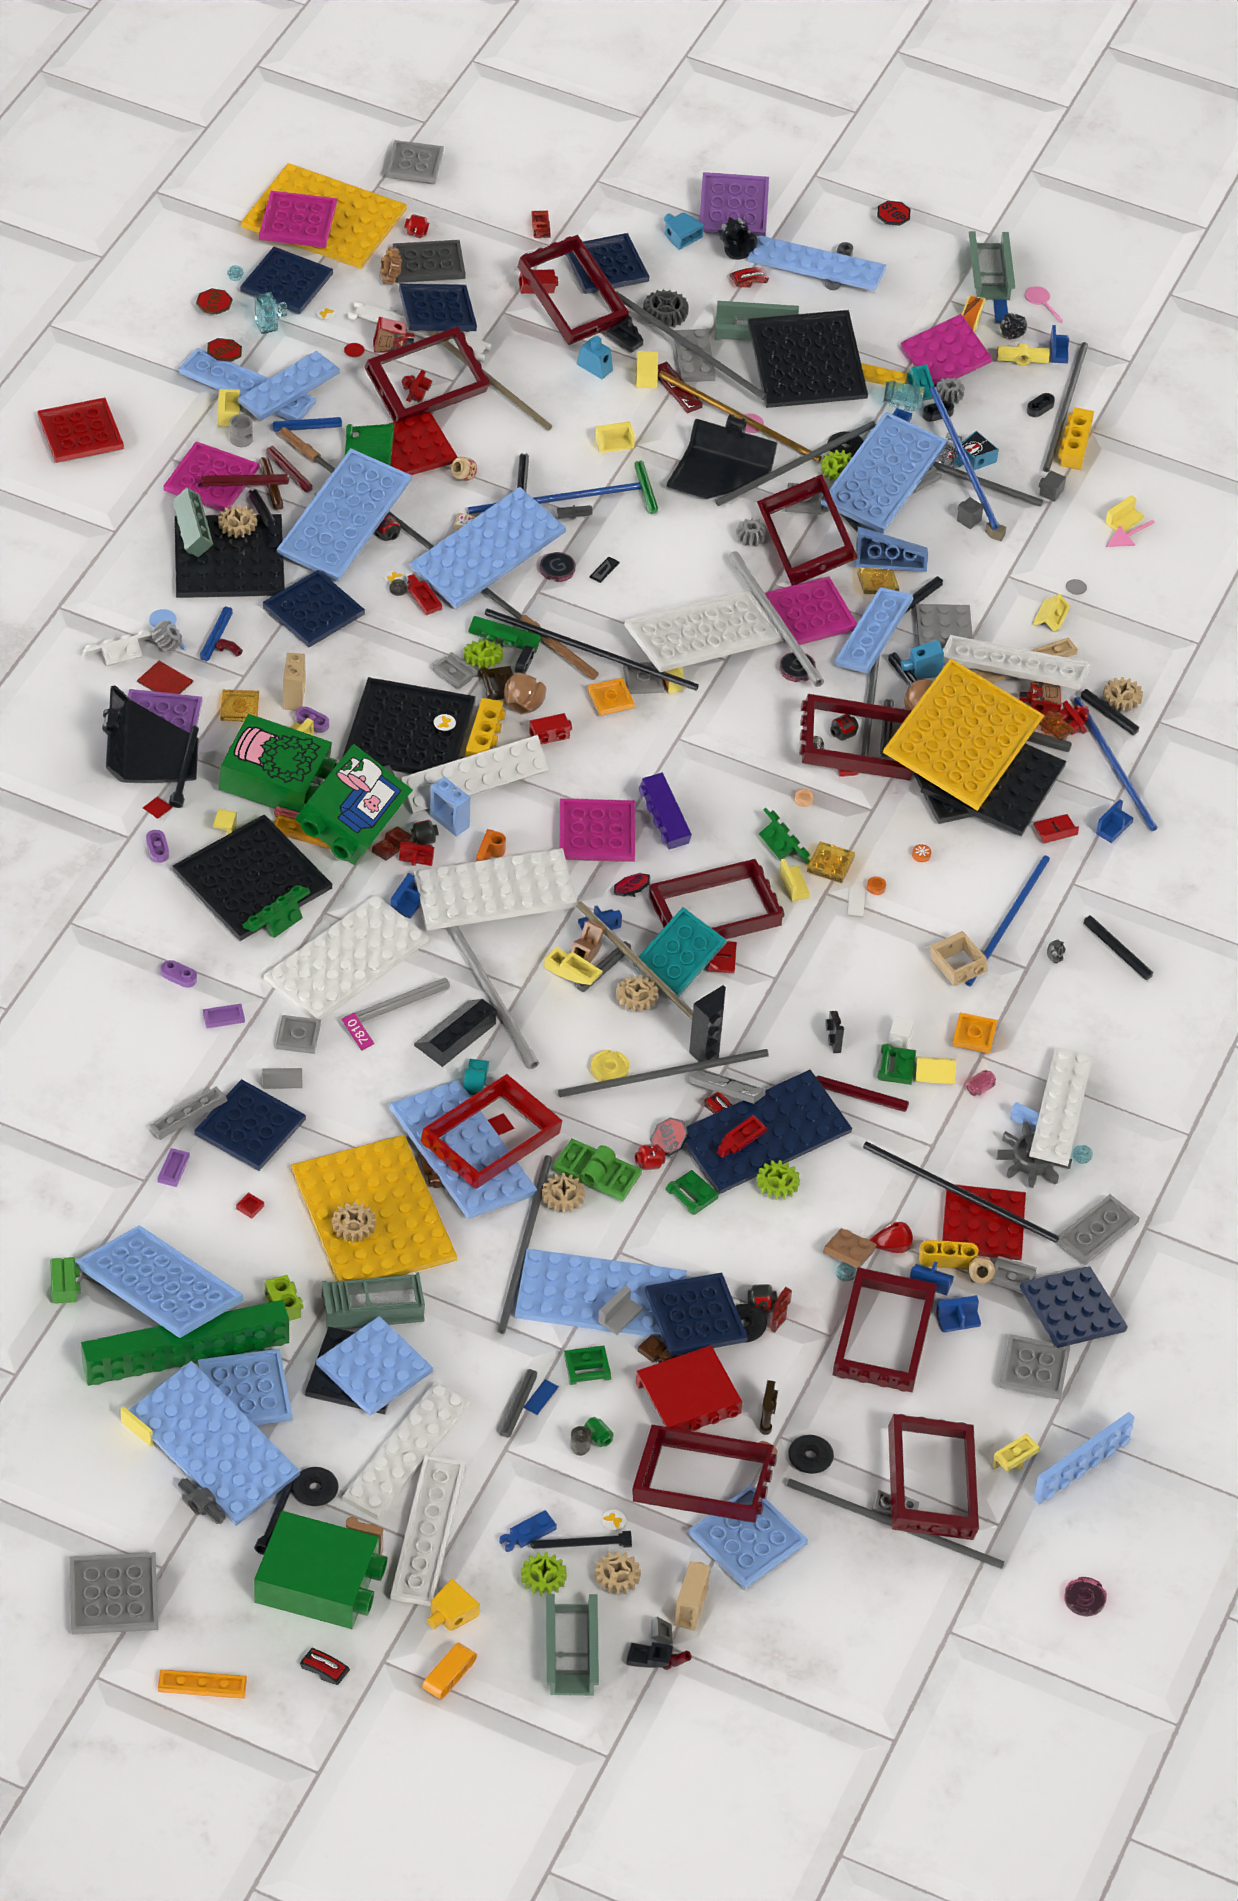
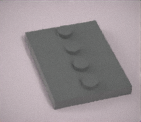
[392,240,466,283]

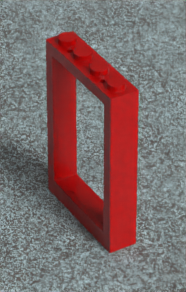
[421,1074,563,1189]

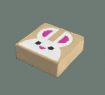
[454,513,475,530]

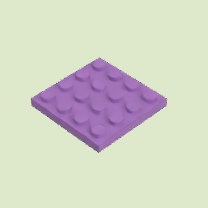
[700,172,769,236]
[128,689,203,733]

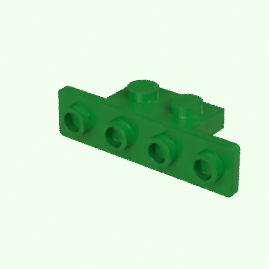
[468,616,541,653]
[758,807,812,865]
[242,886,310,938]

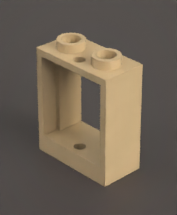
[283,653,306,711]
[930,931,988,987]
[674,1561,711,1631]

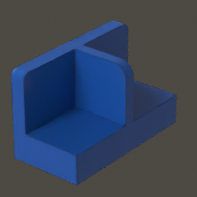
[1050,325,1069,364]
[1096,799,1133,843]
[391,873,421,919]
[578,905,622,931]
[910,1262,954,1296]
[936,1295,981,1332]

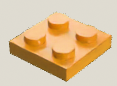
[588,678,635,716]
[952,1012,998,1054]

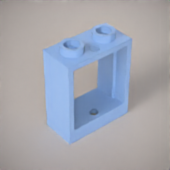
[430,776,471,836]

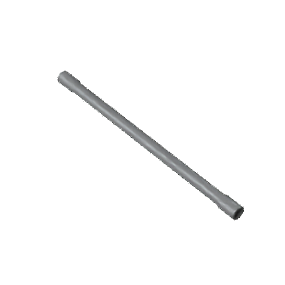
[729,551,824,687]
[447,926,539,1069]

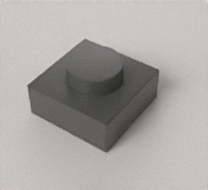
[651,1616,673,1645]

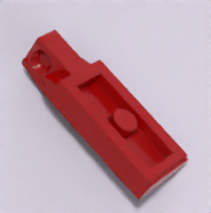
[407,574,442,615]
[717,1115,767,1158]

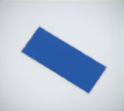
[993,299,1008,323]
[523,1379,559,1415]

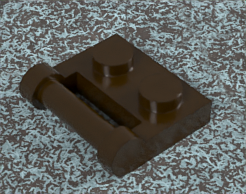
[478,666,513,700]
[759,1380,778,1435]

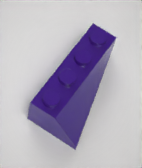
[639,772,692,850]

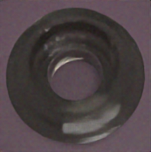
[389,579,407,596]

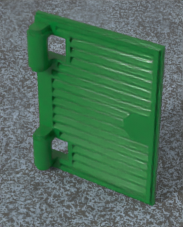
[344,424,394,466]

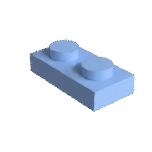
[1010,1102,1039,1132]

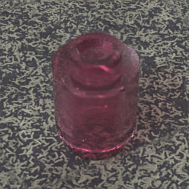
[966,1070,996,1096]

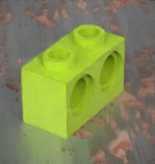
[264,1275,304,1321]

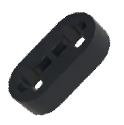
[1027,393,1055,417]
[923,401,954,422]
[515,645,535,674]

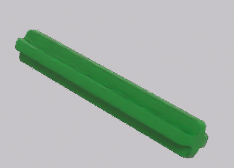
[634,460,658,514]

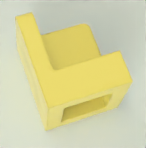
[213,809,237,834]

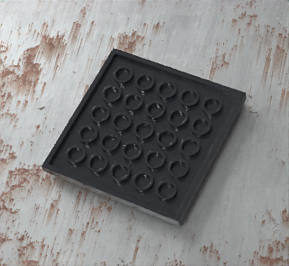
[748,310,868,408]
[174,514,285,598]
[343,677,476,774]
[921,743,1066,837]
[172,814,332,941]

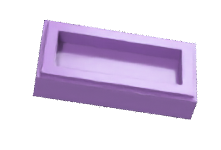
[203,1004,245,1028]
[157,1148,190,1187]

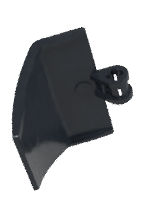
[666,414,778,499]
[102,685,199,783]

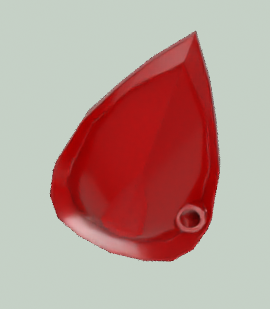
[870,1222,913,1253]

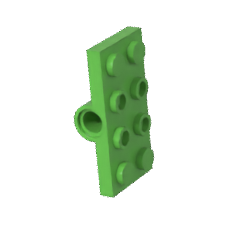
[553,1138,642,1202]

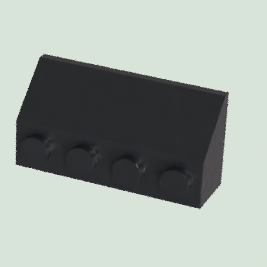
[689,985,726,1062]
[414,999,497,1067]

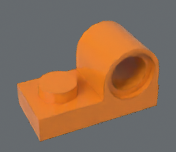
[476,829,506,861]

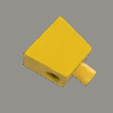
[427,1579,480,1631]

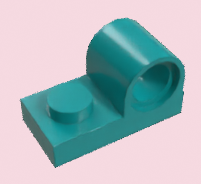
[907,364,934,402]
[464,1059,489,1095]

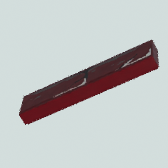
[658,361,703,413]

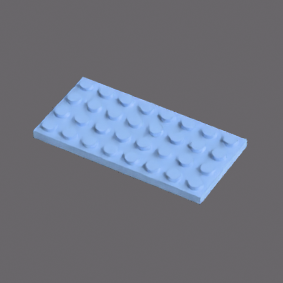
[821,412,947,534]
[277,448,412,582]
[410,487,566,609]
[389,1080,537,1219]
[76,1225,244,1338]
[515,1249,687,1338]
[129,1361,300,1526]

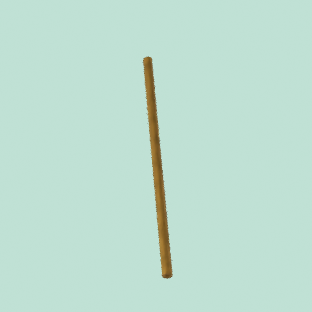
[659,371,822,462]

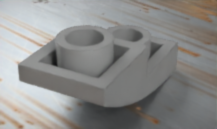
[872,1490,919,1517]

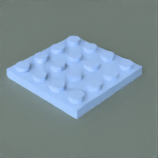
[316,1316,433,1416]
[198,1349,292,1426]
[688,1485,808,1589]

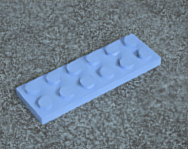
[238,350,340,421]
[835,587,913,674]
[1034,1412,1135,1504]

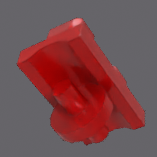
[401,370,432,402]
[1056,700,1089,735]
[399,841,435,866]

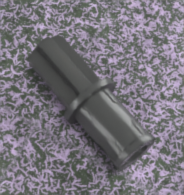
[557,505,593,519]

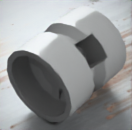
[230,414,253,447]

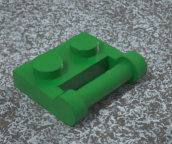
[877,1044,916,1085]
[665,1170,719,1215]
[564,1345,611,1385]

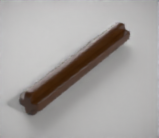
[260,457,283,510]

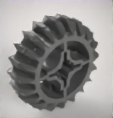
[643,289,689,328]

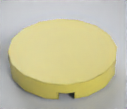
[591,1050,629,1082]

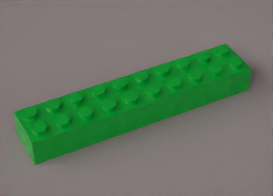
[81,1300,289,1386]

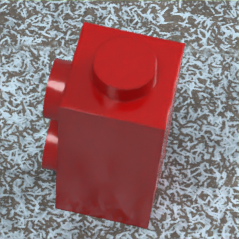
[518,269,559,294]
[529,713,572,745]

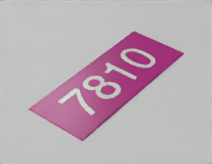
[341,1013,375,1051]

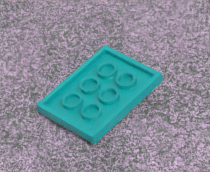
[633,907,727,996]

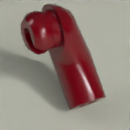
[215,639,243,657]
[662,1650,692,1670]

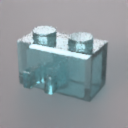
[255,292,287,334]
[883,381,925,411]

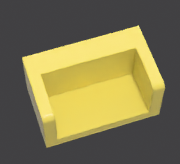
[636,351,658,388]
[218,389,240,426]
[595,421,635,453]

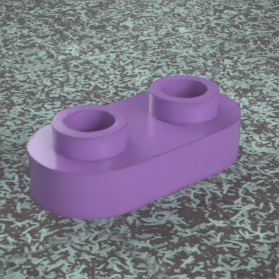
[295,706,329,733]
[146,830,169,863]
[161,960,197,988]

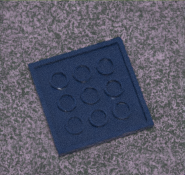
[566,233,650,294]
[240,247,333,314]
[399,283,477,332]
[263,570,365,647]
[195,1079,306,1171]
[1020,1266,1128,1348]
[645,1272,748,1356]

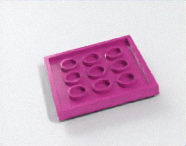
[259,190,337,248]
[901,314,993,387]
[163,441,259,512]
[765,576,857,645]
[560,798,635,862]

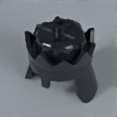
[718,217,758,260]

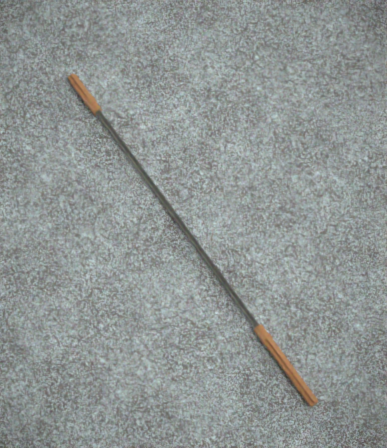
[279,427,599,680]

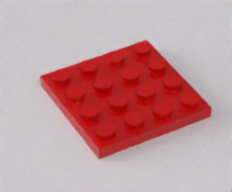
[37,397,124,463]
[389,412,458,475]
[942,1184,1026,1261]

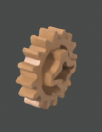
[380,247,402,285]

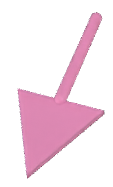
[1106,520,1155,547]

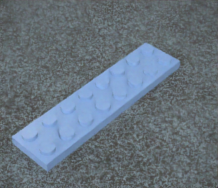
[748,236,886,291]
[179,348,316,420]

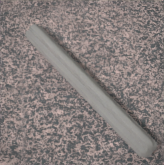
[345,978,450,1022]

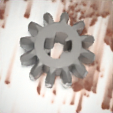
[936,377,965,404]
[736,518,767,547]
[152,620,182,652]

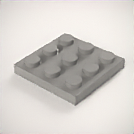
[386,140,444,184]
[916,604,973,648]
[1000,1334,1070,1400]

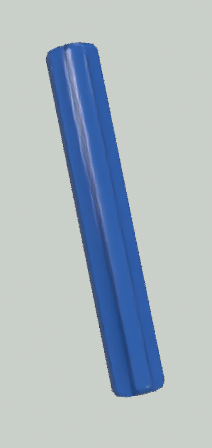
[273,417,342,432]
[200,606,233,661]

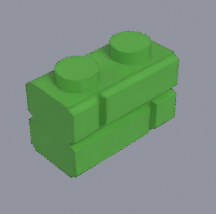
[50,1257,81,1303]

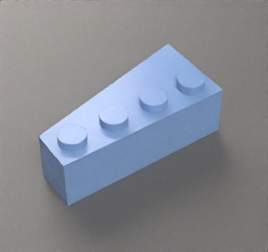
[855,526,928,572]

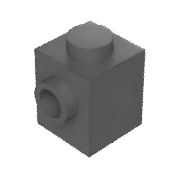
[1038,470,1066,502]
[957,497,984,529]

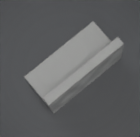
[263,1068,302,1089]
[598,1286,643,1335]

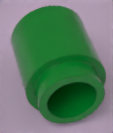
[584,1417,614,1447]

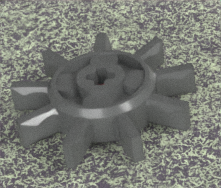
[997,1121,1072,1188]

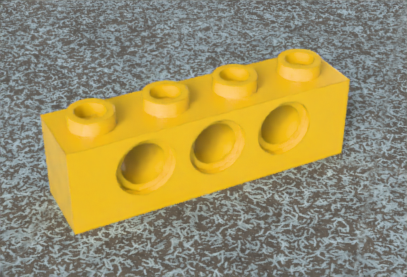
[1058,407,1094,470]
[466,698,506,757]

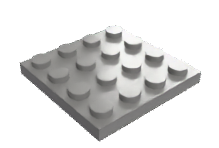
[70,1552,158,1635]

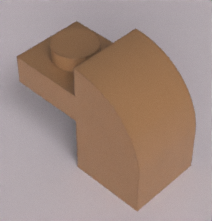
[570,920,605,963]

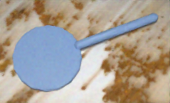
[149,609,186,650]

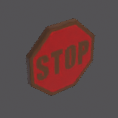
[196,288,233,315]
[207,338,242,362]

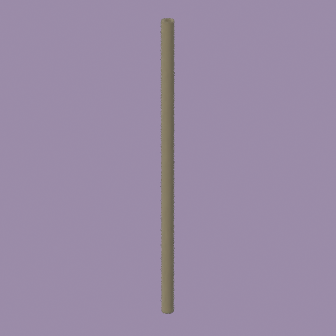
[430,331,552,431]
[576,901,693,1020]

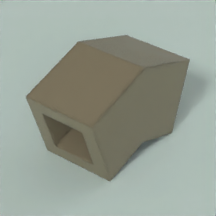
[985,522,1006,541]

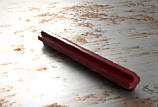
[201,474,289,486]
[816,1075,909,1112]

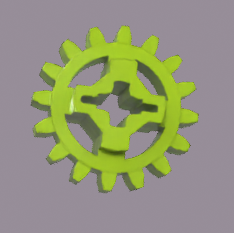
[821,450,852,481]
[464,639,503,668]
[757,1160,800,1200]
[521,1552,567,1596]

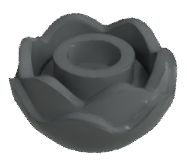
[1047,939,1066,963]

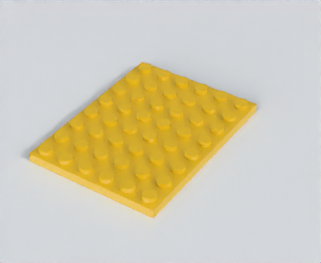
[241,163,407,269]
[883,658,1044,811]
[291,1134,457,1282]

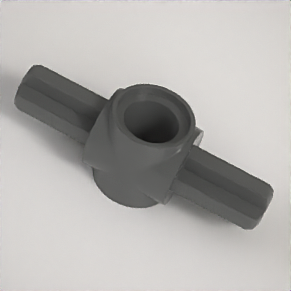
[178,1478,226,1524]

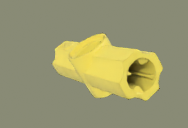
[997,343,1050,366]

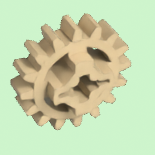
[218,505,257,538]
[1103,677,1143,712]
[616,975,658,1012]
[542,1173,585,1213]
[332,1202,376,1243]
[595,1551,641,1595]

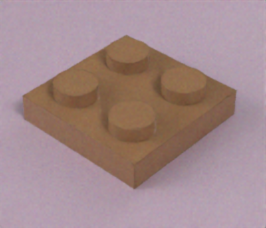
[823,1228,877,1268]

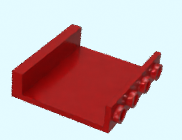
[636,1345,743,1431]

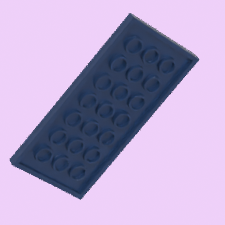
[684,1069,852,1194]

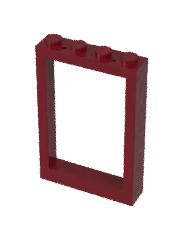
[517,235,629,345]
[364,326,490,423]
[757,474,858,586]
[799,694,913,781]
[648,858,785,939]
[832,1267,937,1393]
[888,1414,979,1540]
[632,1425,777,1523]

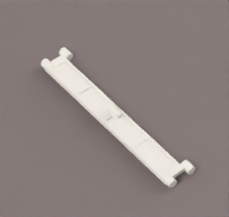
[348,301,492,361]

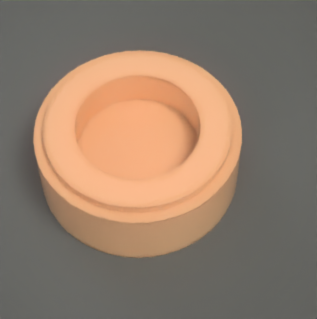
[795,789,814,807]

